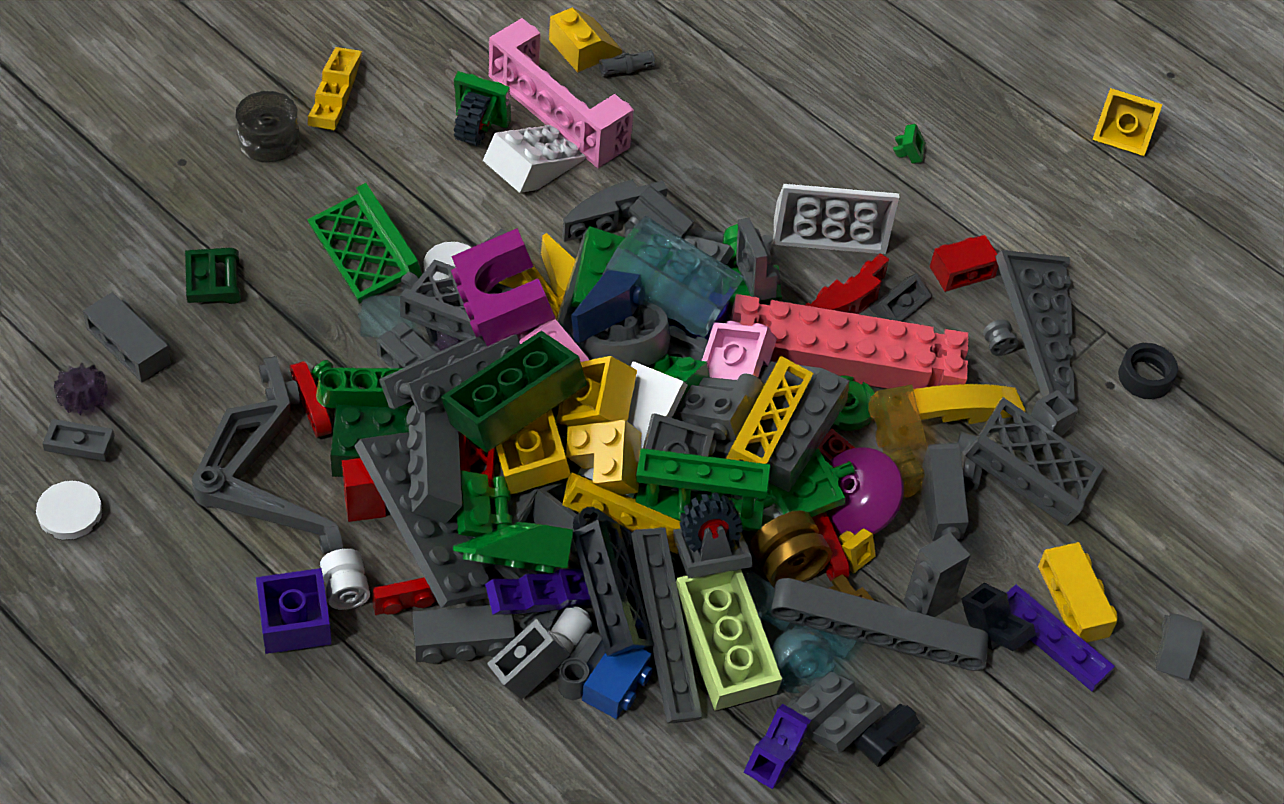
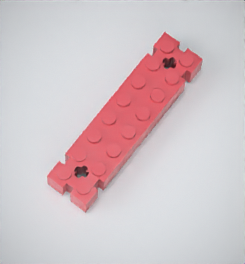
[730,294,968,392]

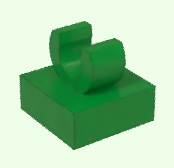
[893,124,926,164]

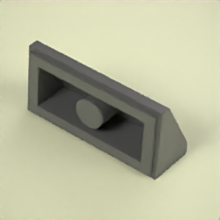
[869,273,932,322]

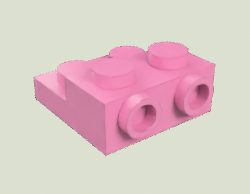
[702,321,777,380]

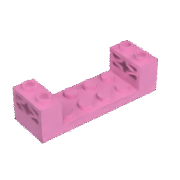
[489,18,634,168]

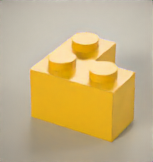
[566,420,642,495]

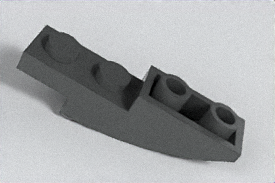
[562,179,667,242]

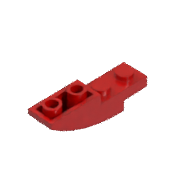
[805,253,889,314]

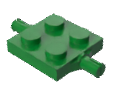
[755,448,855,517]

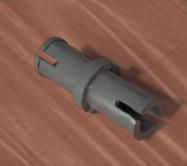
[599,50,655,77]

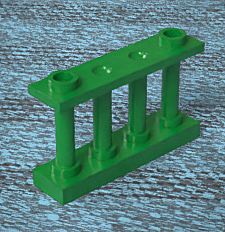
[636,448,770,532]

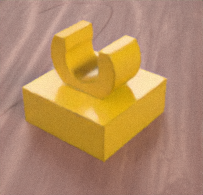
[838,528,876,573]

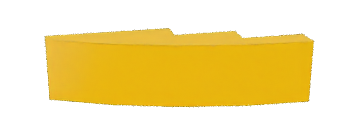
[308,47,362,130]
[908,384,1026,424]

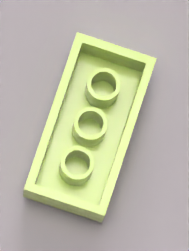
[676,569,782,711]

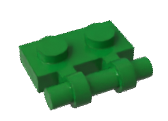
[457,470,512,538]

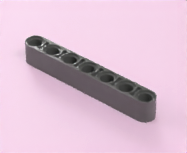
[771,578,989,671]

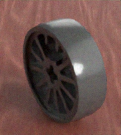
[579,301,670,367]

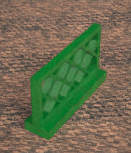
[307,183,422,304]

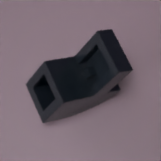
[961,582,1036,651]

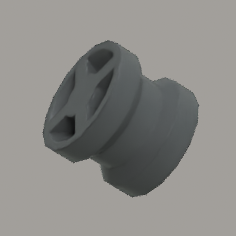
[983,319,1019,356]

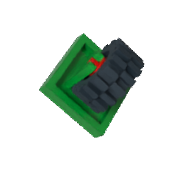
[454,71,511,146]

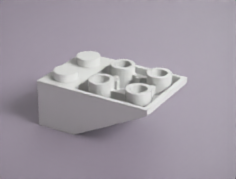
[483,125,586,193]

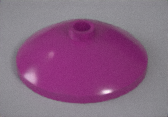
[826,447,904,535]

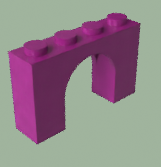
[451,228,555,346]

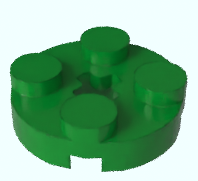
[830,376,877,432]

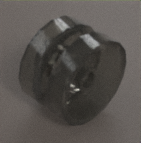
[235,91,300,162]

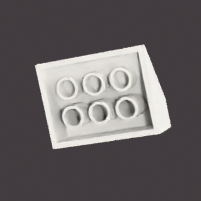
[773,184,899,254]

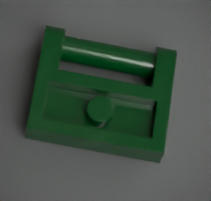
[185,248,241,304]

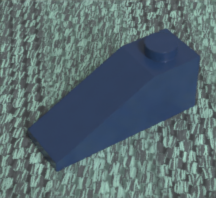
[571,270,645,343]

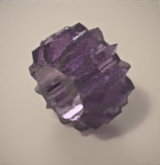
[54,362,109,416]

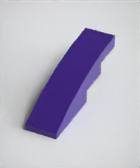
[485,569,592,615]

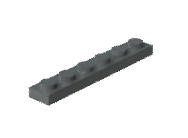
[631,527,702,723]

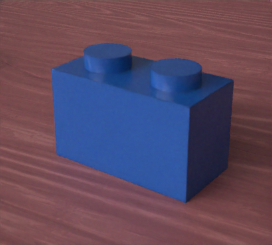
[582,649,653,719]

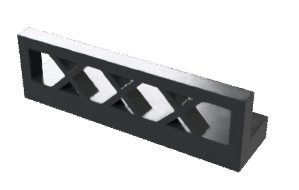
[572,520,654,656]

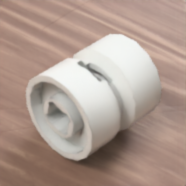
[320,549,370,610]

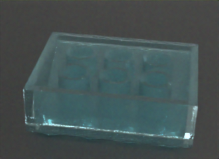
[602,216,745,338]

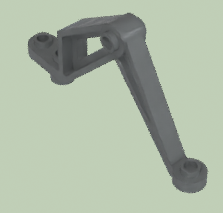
[192,356,343,554]

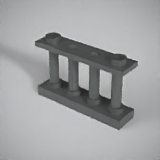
[379,334,520,413]

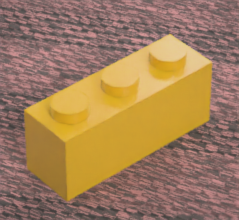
[1038,542,1118,643]

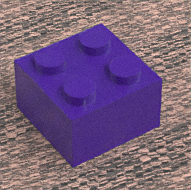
[256,568,332,654]

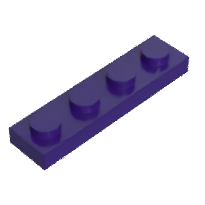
[1007,584,1115,692]

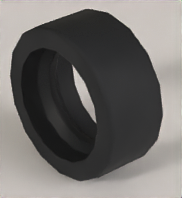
[1118,343,1178,400]

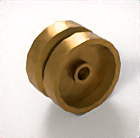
[750,510,833,588]

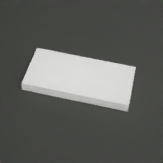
[578,361,688,498]

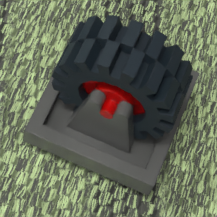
[673,493,752,578]

